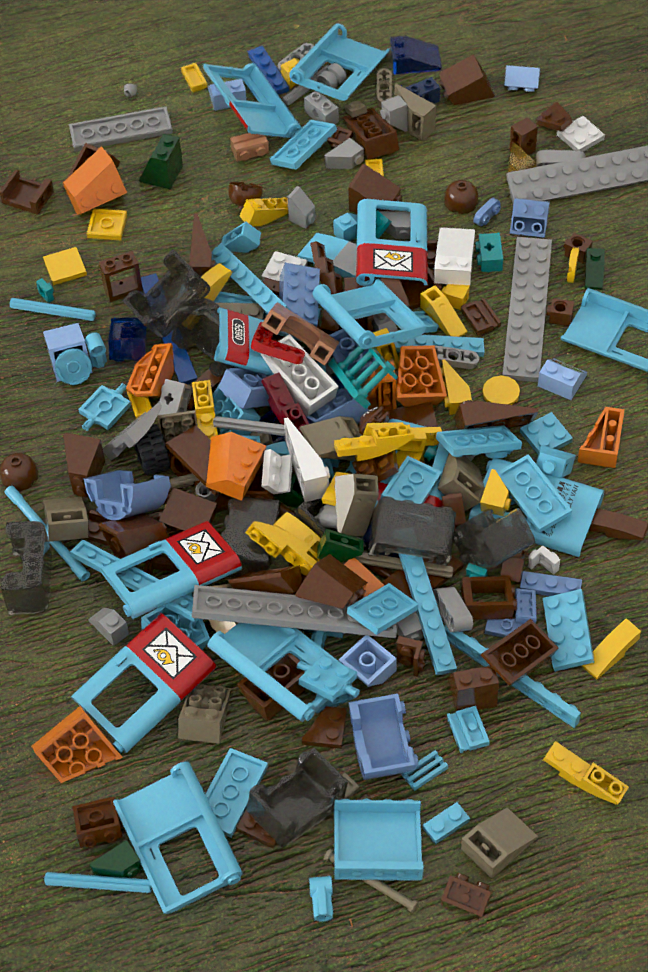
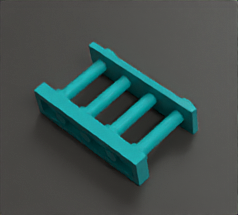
[328,346,398,409]

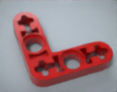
[251,322,305,364]

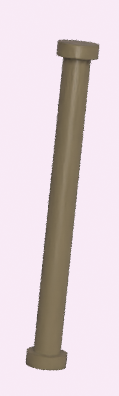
[324,848,419,913]

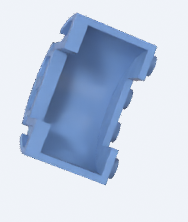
[84,470,171,520]
[349,694,419,780]

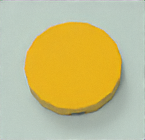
[567,247,579,283]
[482,376,520,405]

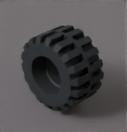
[134,424,170,476]

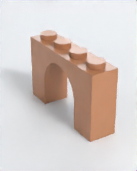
[261,302,339,366]

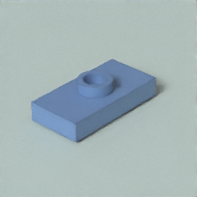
[515,588,537,624]
[484,618,524,638]

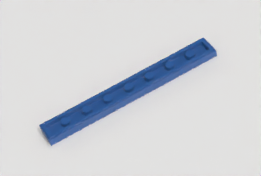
[141,273,197,385]

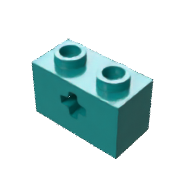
[475,233,503,272]

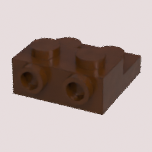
[352,450,399,483]
[72,796,122,848]

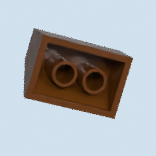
[229,565,303,595]
[237,653,307,721]

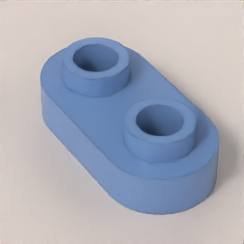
[473,197,501,226]

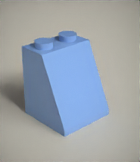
[43,323,92,382]

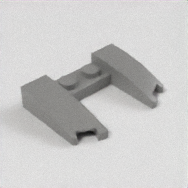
[103,402,162,460]

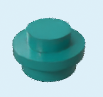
[424,445,438,462]

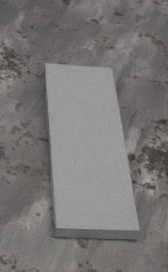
[69,106,173,152]

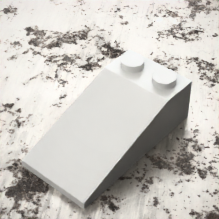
[434,228,475,285]
[261,334,339,417]
[284,418,330,502]

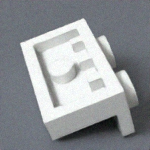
[261,449,293,494]

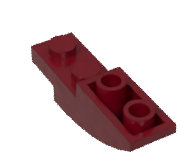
[261,372,309,437]

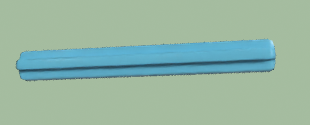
[10,298,96,321]
[44,872,152,893]

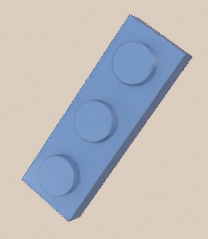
[520,571,582,596]

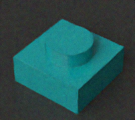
[36,278,54,303]
[466,563,487,577]

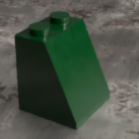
[139,134,183,190]

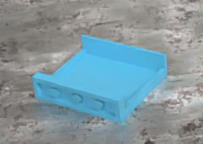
[334,799,423,880]

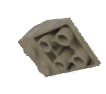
[395,84,436,141]
[157,410,198,451]
[300,416,362,461]
[437,453,485,511]
[334,474,379,537]
[43,497,88,542]
[178,684,232,743]
[461,808,538,879]

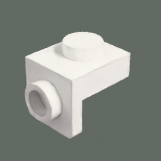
[528,546,560,575]

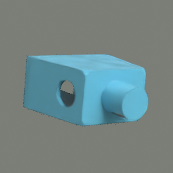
[536,445,576,478]

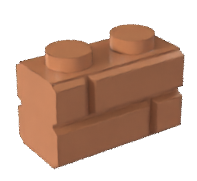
[230,133,269,162]

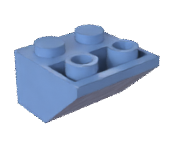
[510,198,550,238]

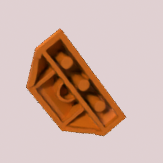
[126,343,174,398]

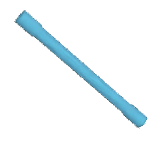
[5,486,90,581]

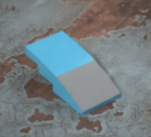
[298,233,357,278]

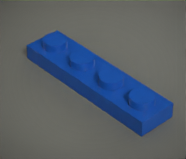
[248,46,289,95]

